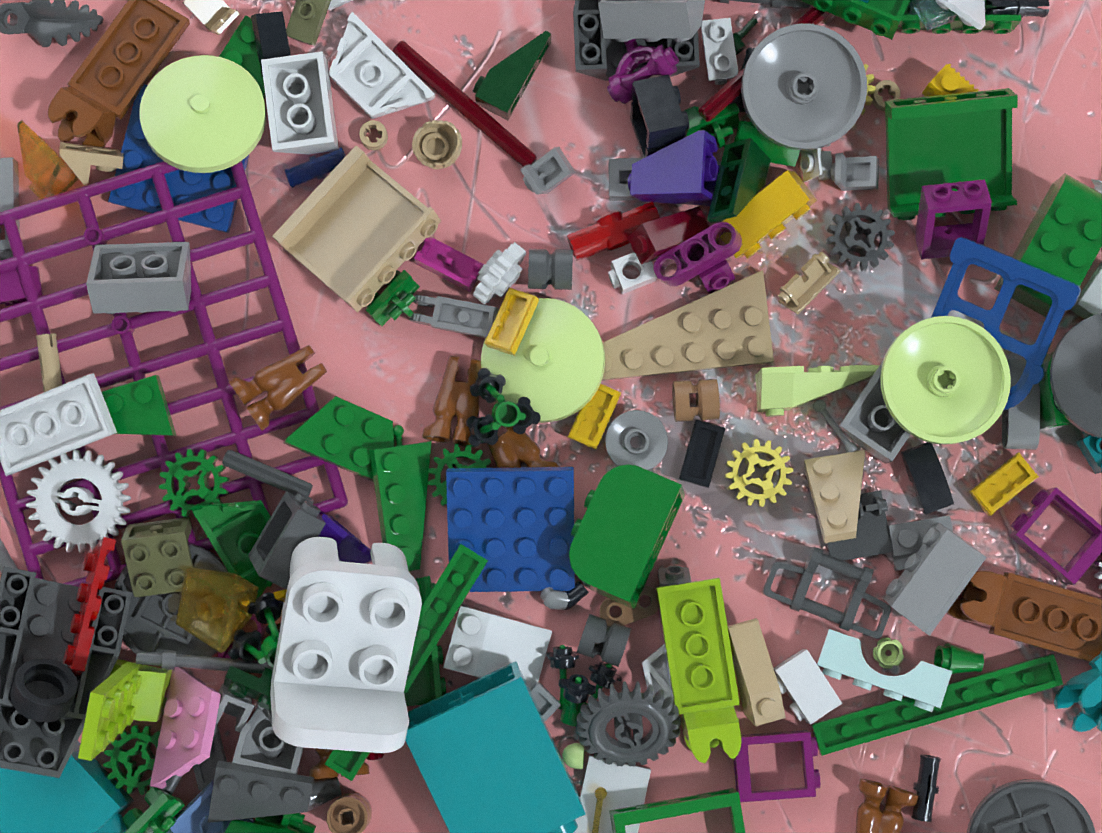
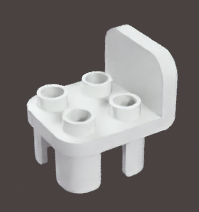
[270,537,422,753]

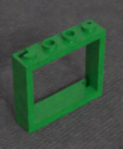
[609,788,745,833]

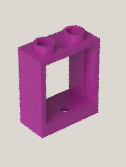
[915,179,992,260]
[1009,487,1102,585]
[733,730,821,802]

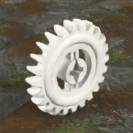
[26,450,131,553]

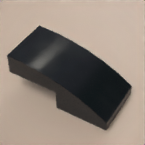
[901,442,954,515]

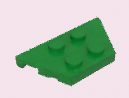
[284,396,394,482]
[191,500,273,605]

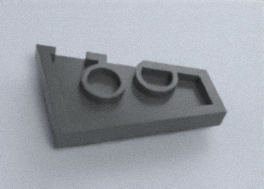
[208,760,314,823]

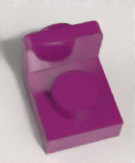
[692,248,735,294]

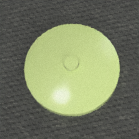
[140,55,266,173]
[481,298,605,423]
[881,316,1011,444]

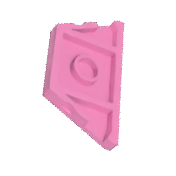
[150,667,221,789]

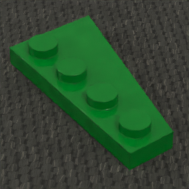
[369,441,432,571]

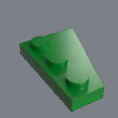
[102,375,176,436]

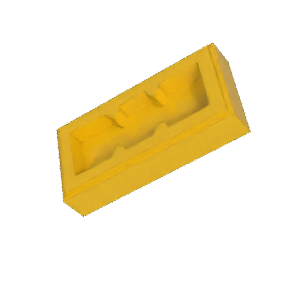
[484,288,539,356]
[568,384,621,450]
[969,452,1039,516]

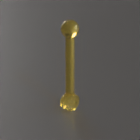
[592,787,607,833]

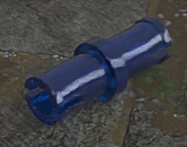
[285,147,346,188]

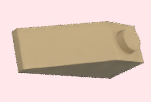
[728,618,786,726]

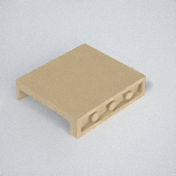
[272,146,441,313]

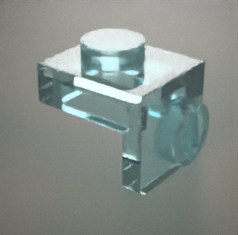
[907,0,957,31]

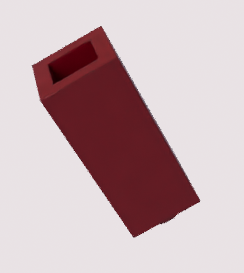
[627,206,709,265]

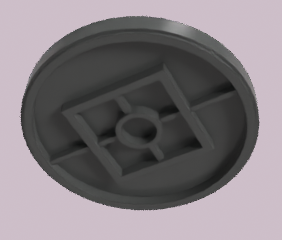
[114,543,240,668]
[967,779,1096,833]

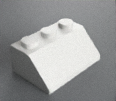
[261,51,339,155]

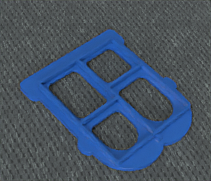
[927,237,1081,410]

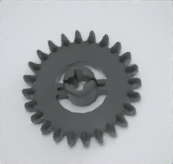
[576,681,681,767]

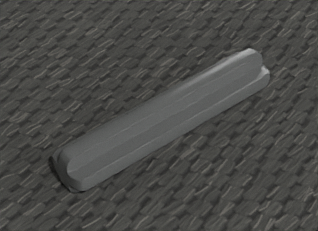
[222,450,313,496]

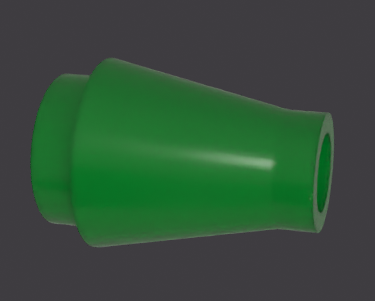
[934,643,984,674]

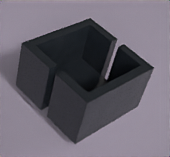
[630,74,689,158]

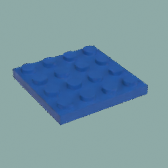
[108,84,249,233]
[446,467,575,592]

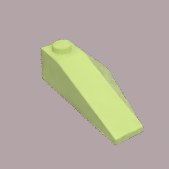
[755,365,880,417]

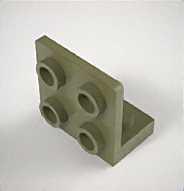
[121,517,197,597]

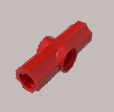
[567,202,660,261]

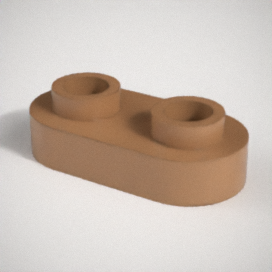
[599,586,659,626]

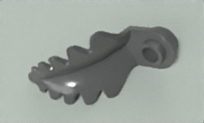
[0,0,104,47]

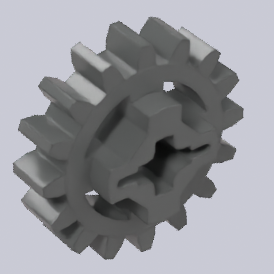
[826,203,895,271]

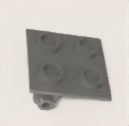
[827,490,893,561]

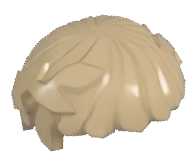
[412,120,462,169]

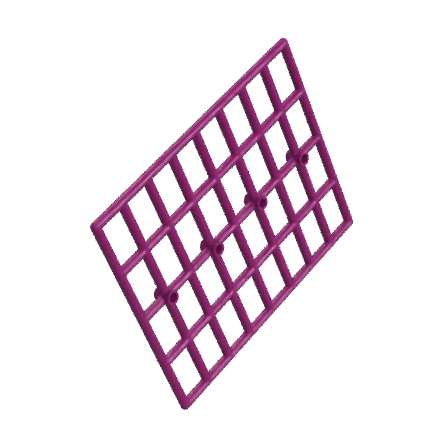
[0,161,348,587]

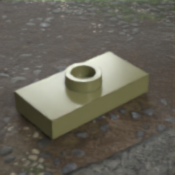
[286,0,331,46]

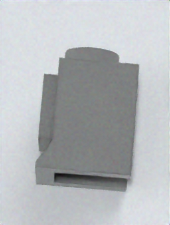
[216,683,254,732]

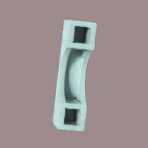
[817,629,952,712]

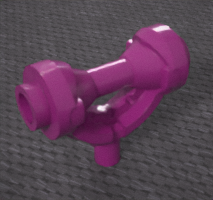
[607,39,679,104]

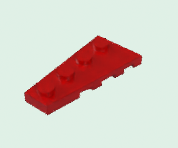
[63,537,116,676]

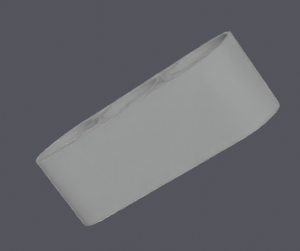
[1002,359,1040,450]

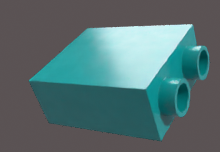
[405,661,586,833]
[0,741,134,833]

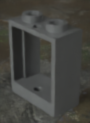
[248,491,326,589]

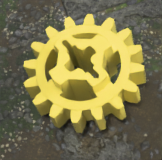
[724,439,793,507]

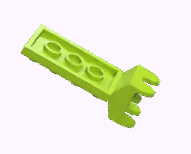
[656,578,741,763]
[78,659,172,761]

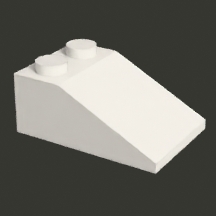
[443,606,552,689]

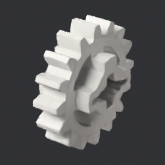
[473,242,527,305]

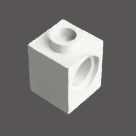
[608,252,657,294]

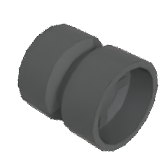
[528,248,573,290]
[577,614,631,667]

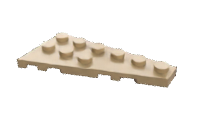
[602,270,774,381]

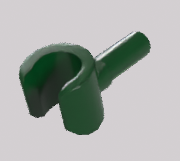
[733,17,758,55]

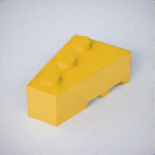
[720,170,818,259]

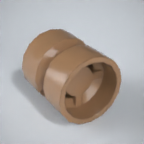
[672,379,720,422]
[326,793,372,833]

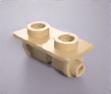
[778,252,841,315]

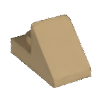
[59,142,124,186]

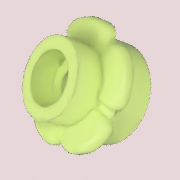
[873,637,904,669]

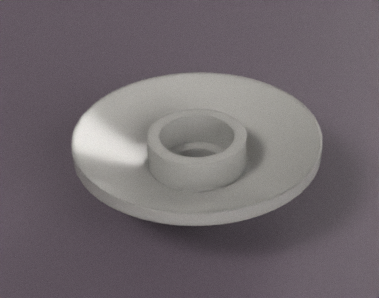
[605,410,668,470]

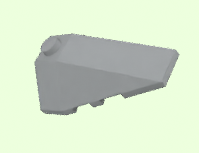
[232,705,304,774]

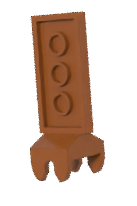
[48,0,190,148]
[947,571,1102,662]

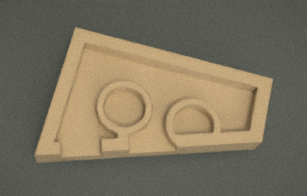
[804,450,865,543]

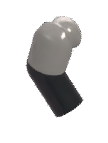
[540,581,589,610]

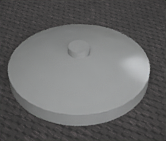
[741,24,867,150]

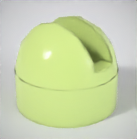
[562,743,585,769]

